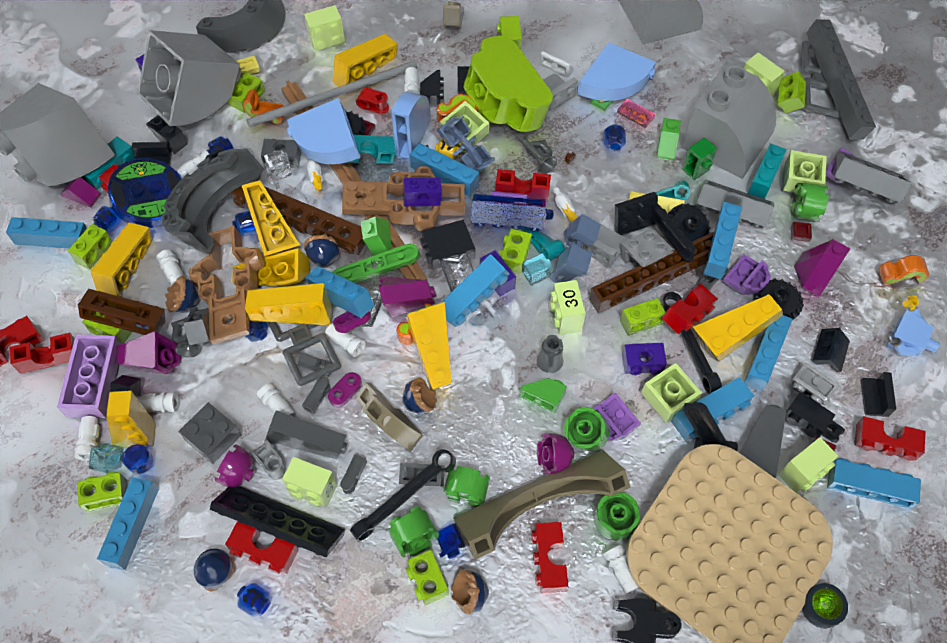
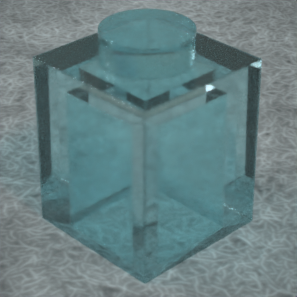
[522,253,552,286]
[88,443,124,473]

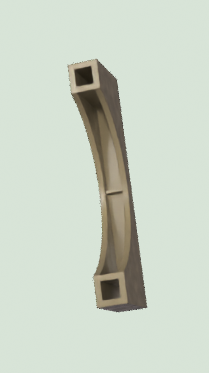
[453,450,630,560]

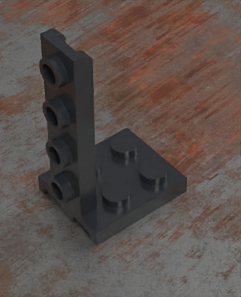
[614,192,695,262]
[683,402,738,451]

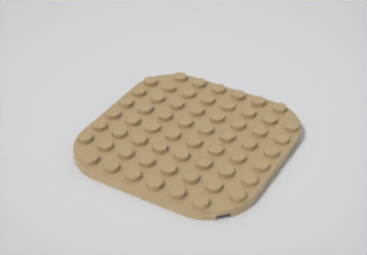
[626,444,833,643]

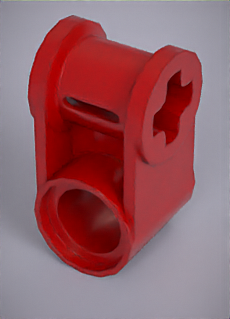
[355,87,389,115]

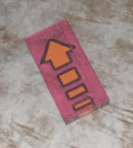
[617,99,655,128]

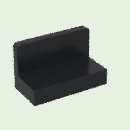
[131,142,172,170]
[812,327,850,372]
[861,372,896,417]

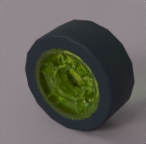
[802,583,848,629]

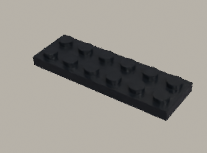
[209,486,345,558]

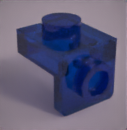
[437,524,466,559]

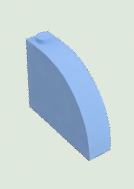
[577,42,656,101]
[391,91,431,161]
[287,98,360,164]

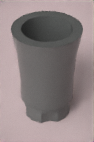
[537,335,564,373]

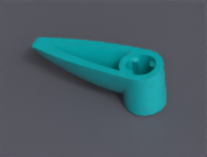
[655,181,690,200]
[520,225,565,262]

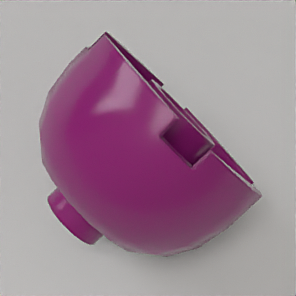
[537,433,574,475]
[215,444,255,487]

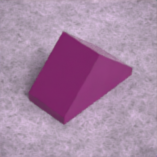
[60,177,101,207]

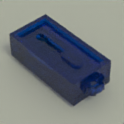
[470,193,554,231]

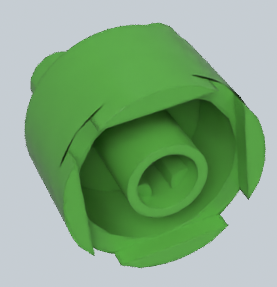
[791,182,829,222]
[564,407,610,451]
[444,466,490,507]
[594,492,640,542]
[389,506,439,557]

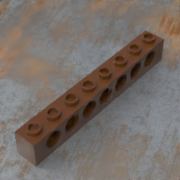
[231,186,366,256]
[589,232,714,313]

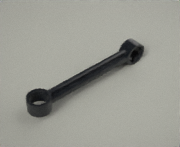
[661,292,722,394]
[350,449,456,542]

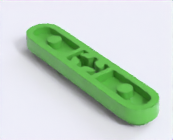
[332,243,420,283]

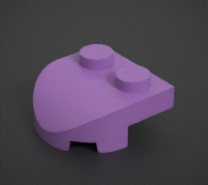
[723,254,771,295]
[594,393,641,441]

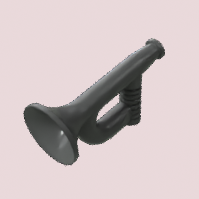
[519,136,557,174]
[171,307,199,357]

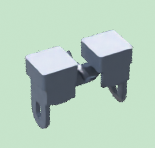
[437,115,495,171]
[550,214,601,283]

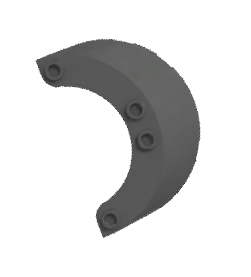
[196,0,285,53]
[161,149,265,255]

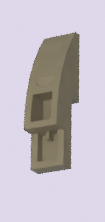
[355,382,423,451]

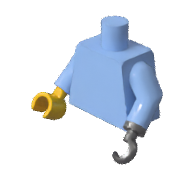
[886,295,940,356]

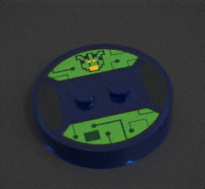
[108,158,181,228]

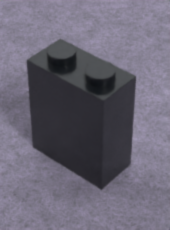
[420,219,475,270]

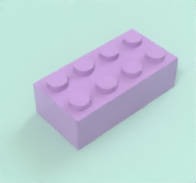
[57,335,121,418]

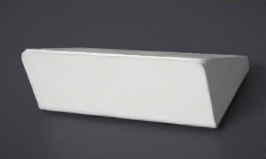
[540,51,574,77]

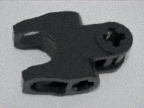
[612,598,682,643]

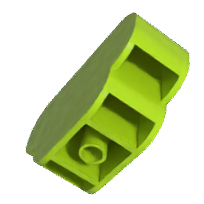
[464,36,553,132]

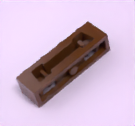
[78,288,166,335]

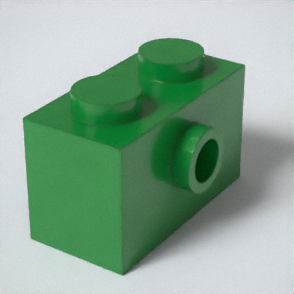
[682,137,717,181]

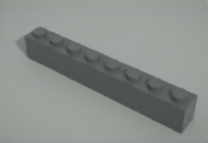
[806,19,876,139]

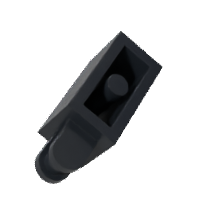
[785,391,845,443]

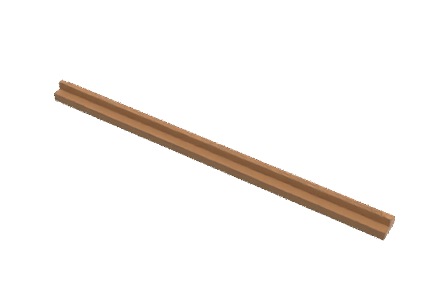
[281,80,427,280]

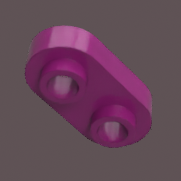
[333,311,371,333]
[328,372,362,407]

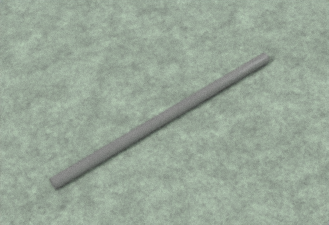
[246,60,418,128]

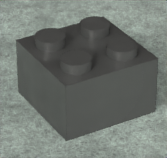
[178,402,242,464]

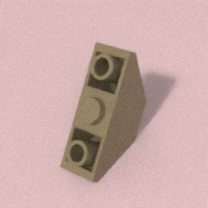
[443,1,465,27]

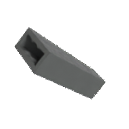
[739,404,787,478]
[265,410,348,459]

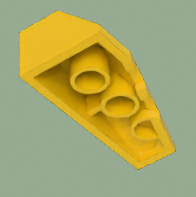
[232,248,309,287]

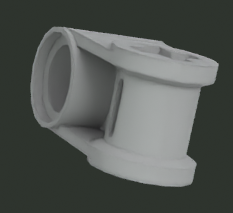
[250,439,286,480]

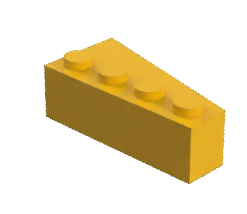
[332,34,398,87]
[242,180,301,257]
[90,222,152,297]
[245,283,333,325]
[693,295,783,362]
[406,302,452,391]
[107,391,156,449]

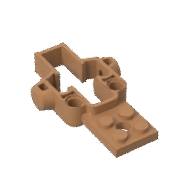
[342,166,466,232]
[189,225,265,345]

